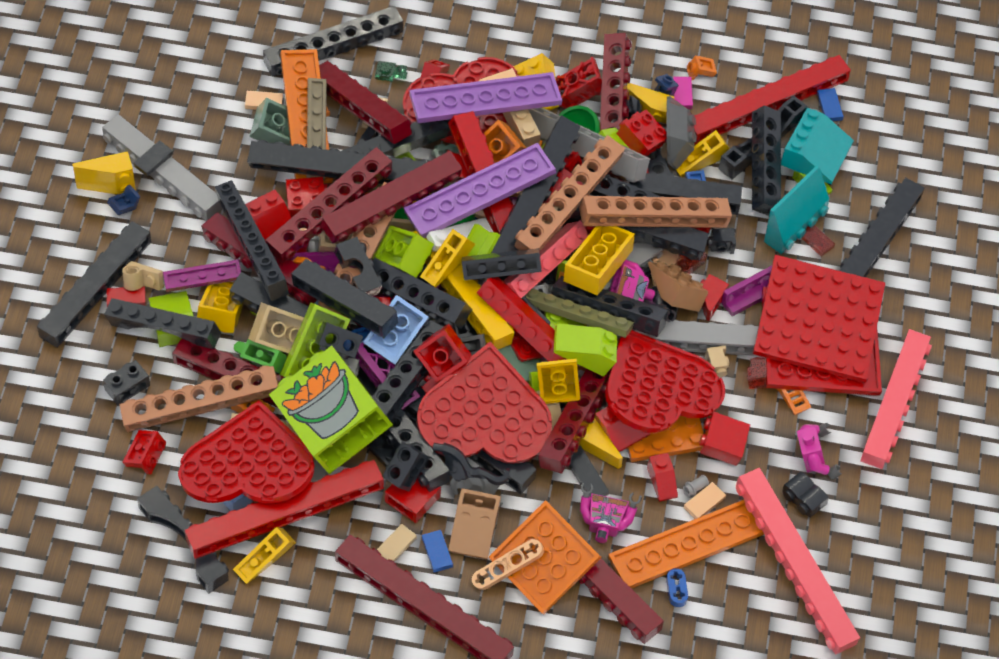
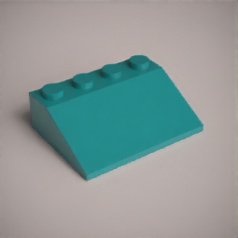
[781,108,854,185]
[764,165,829,254]

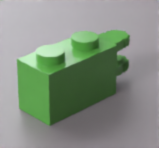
[234,339,288,374]

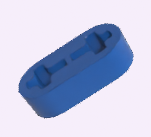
[666,568,688,607]

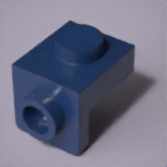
[654,74,679,96]
[107,185,140,216]

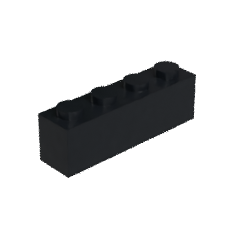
[462,248,542,280]

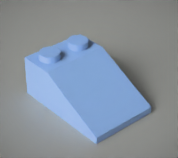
[363,295,429,365]

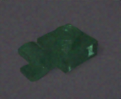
[375,61,408,81]

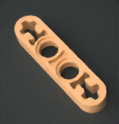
[472,539,544,590]

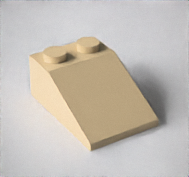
[248,302,304,354]

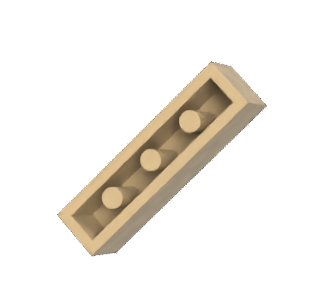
[503,109,541,148]

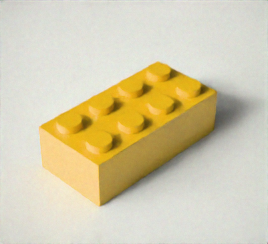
[564,226,635,296]

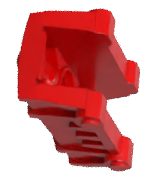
[556,57,602,109]

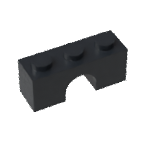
[334,237,383,297]

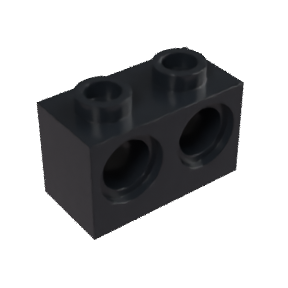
[315,321,363,360]
[382,442,429,491]

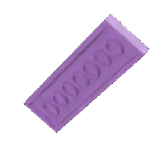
[409,72,562,123]
[404,143,556,238]

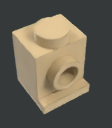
[705,345,729,378]

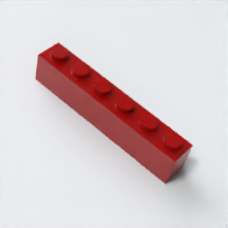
[476,277,567,361]

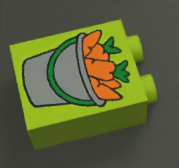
[269,346,393,474]

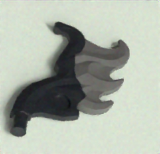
[433,442,510,506]

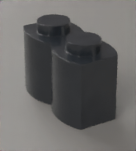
[782,471,829,518]

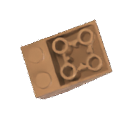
[648,261,708,312]
[448,488,501,560]

